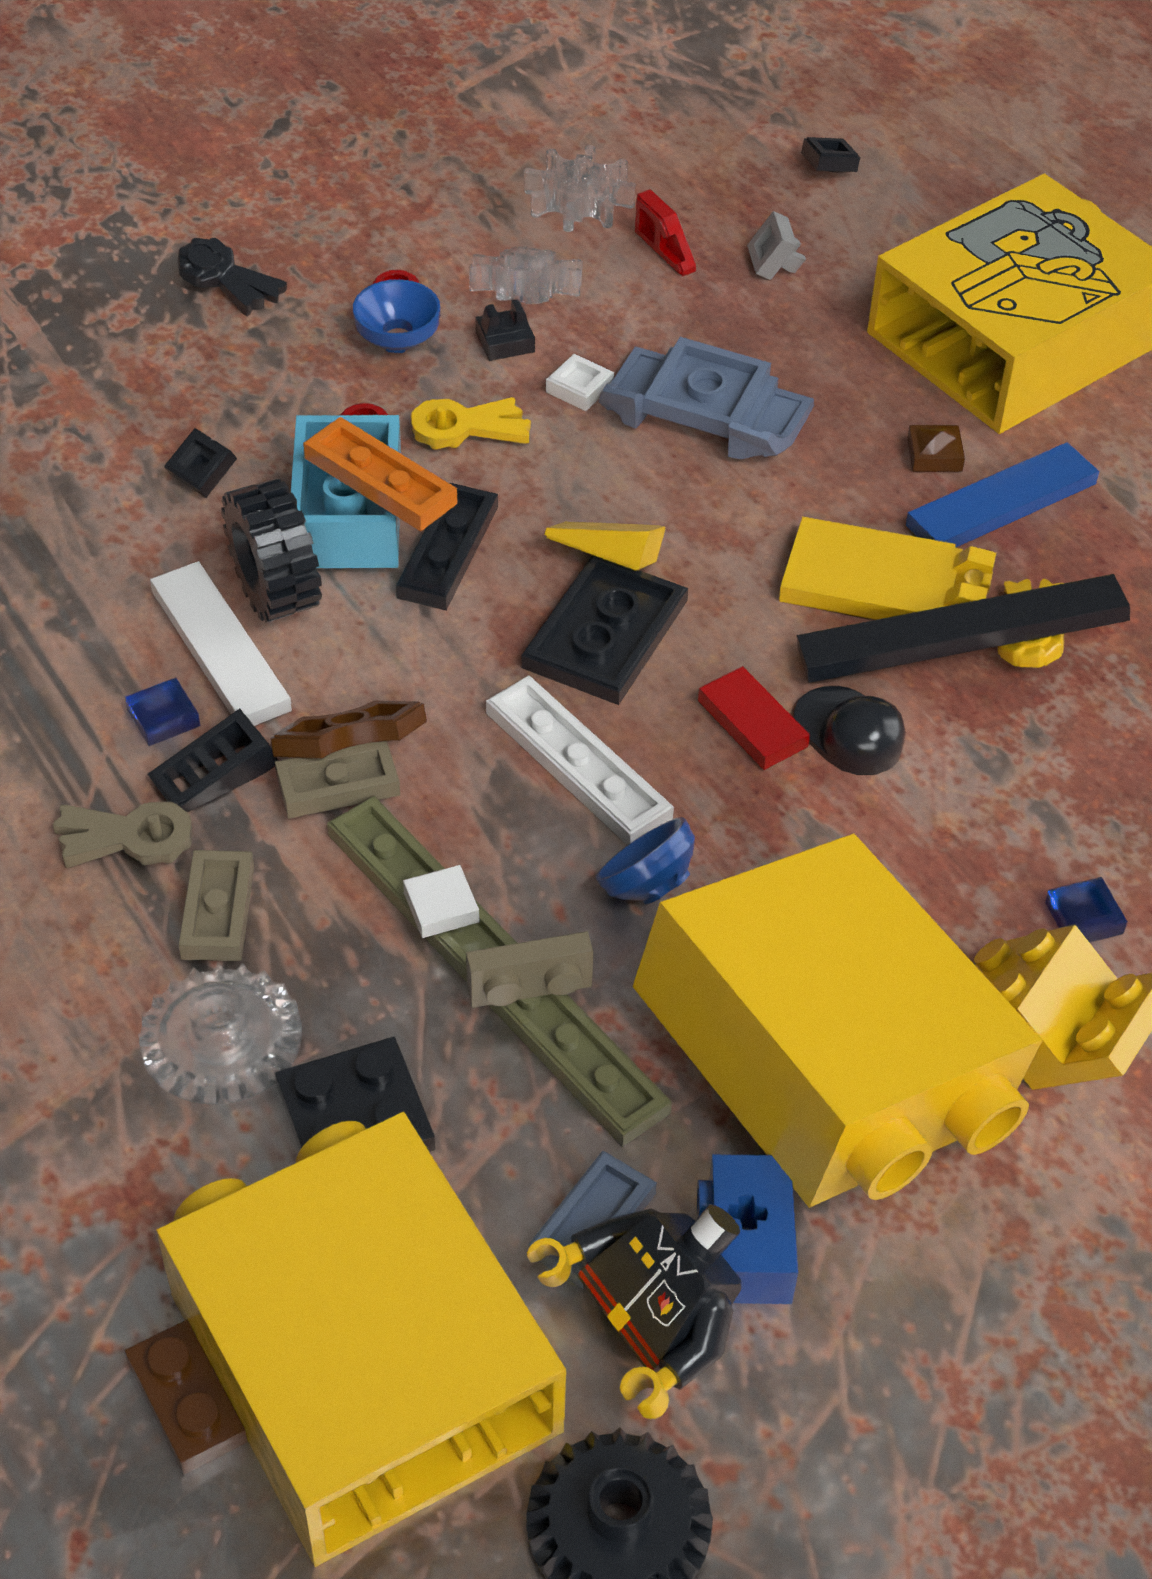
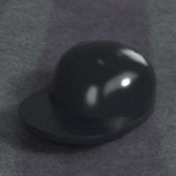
[794,686,906,775]

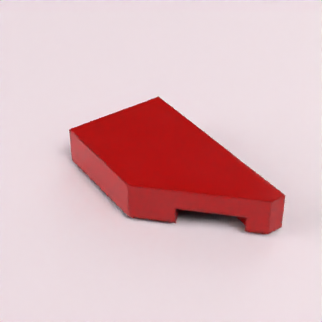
[635,189,696,277]

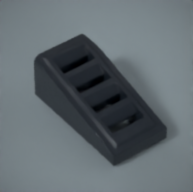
[147,708,279,812]

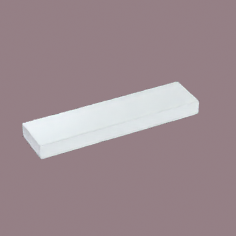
[150,561,292,726]
[486,675,674,845]

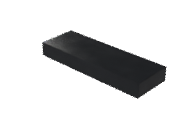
[396,483,498,611]

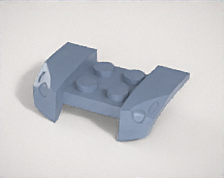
[599,337,814,459]

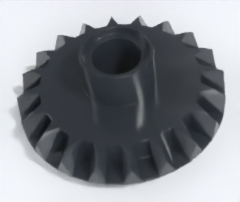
[526,1427,713,1579]

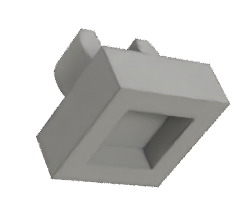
[747,211,806,280]

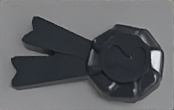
[177,238,287,316]

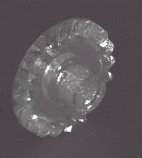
[138,962,302,1105]

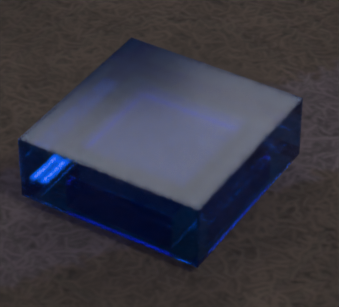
[125,678,200,746]
[1045,877,1128,943]

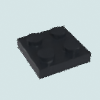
[275,1036,436,1152]

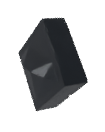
[801,137,861,173]
[164,428,237,498]

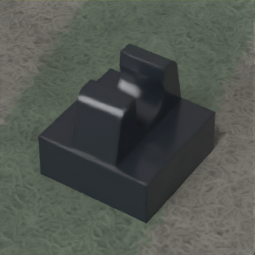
[475,299,535,361]

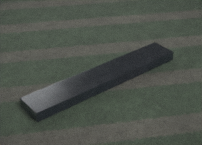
[797,574,1130,683]

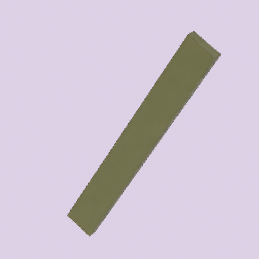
[327,796,672,1147]

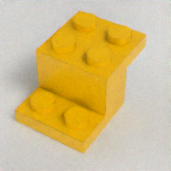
[974,925,1152,1090]

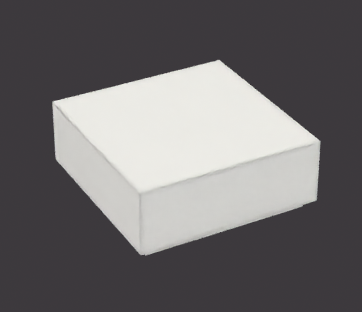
[546,354,614,411]
[403,865,479,938]

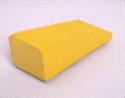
[544,521,665,571]

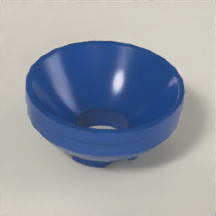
[353,280,441,353]
[596,817,695,905]

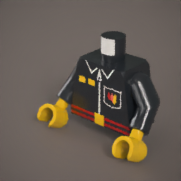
[527,1205,741,1419]

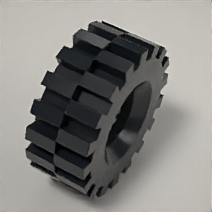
[221,477,322,623]

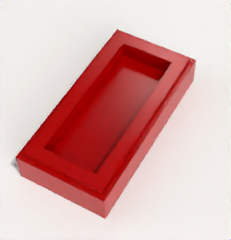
[698,666,810,770]

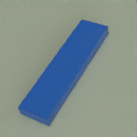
[905,442,1099,548]

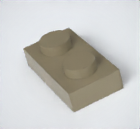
[275,741,400,819]
[179,850,254,961]
[466,931,593,1008]

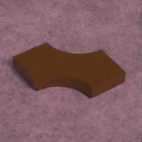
[270,700,427,759]

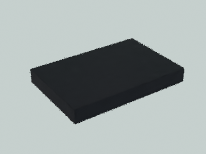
[521,555,688,705]

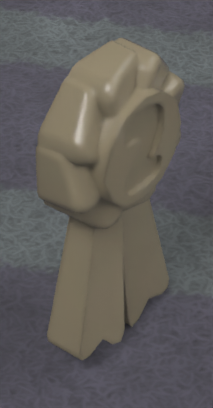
[53,802,192,868]

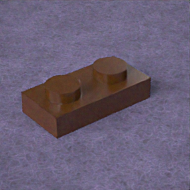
[124,1319,248,1475]

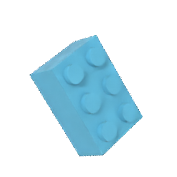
[291,415,401,568]

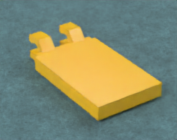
[779,516,996,620]

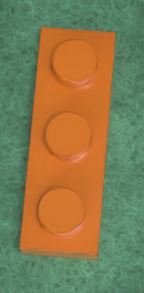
[303,417,457,532]

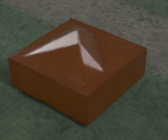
[907,425,965,472]

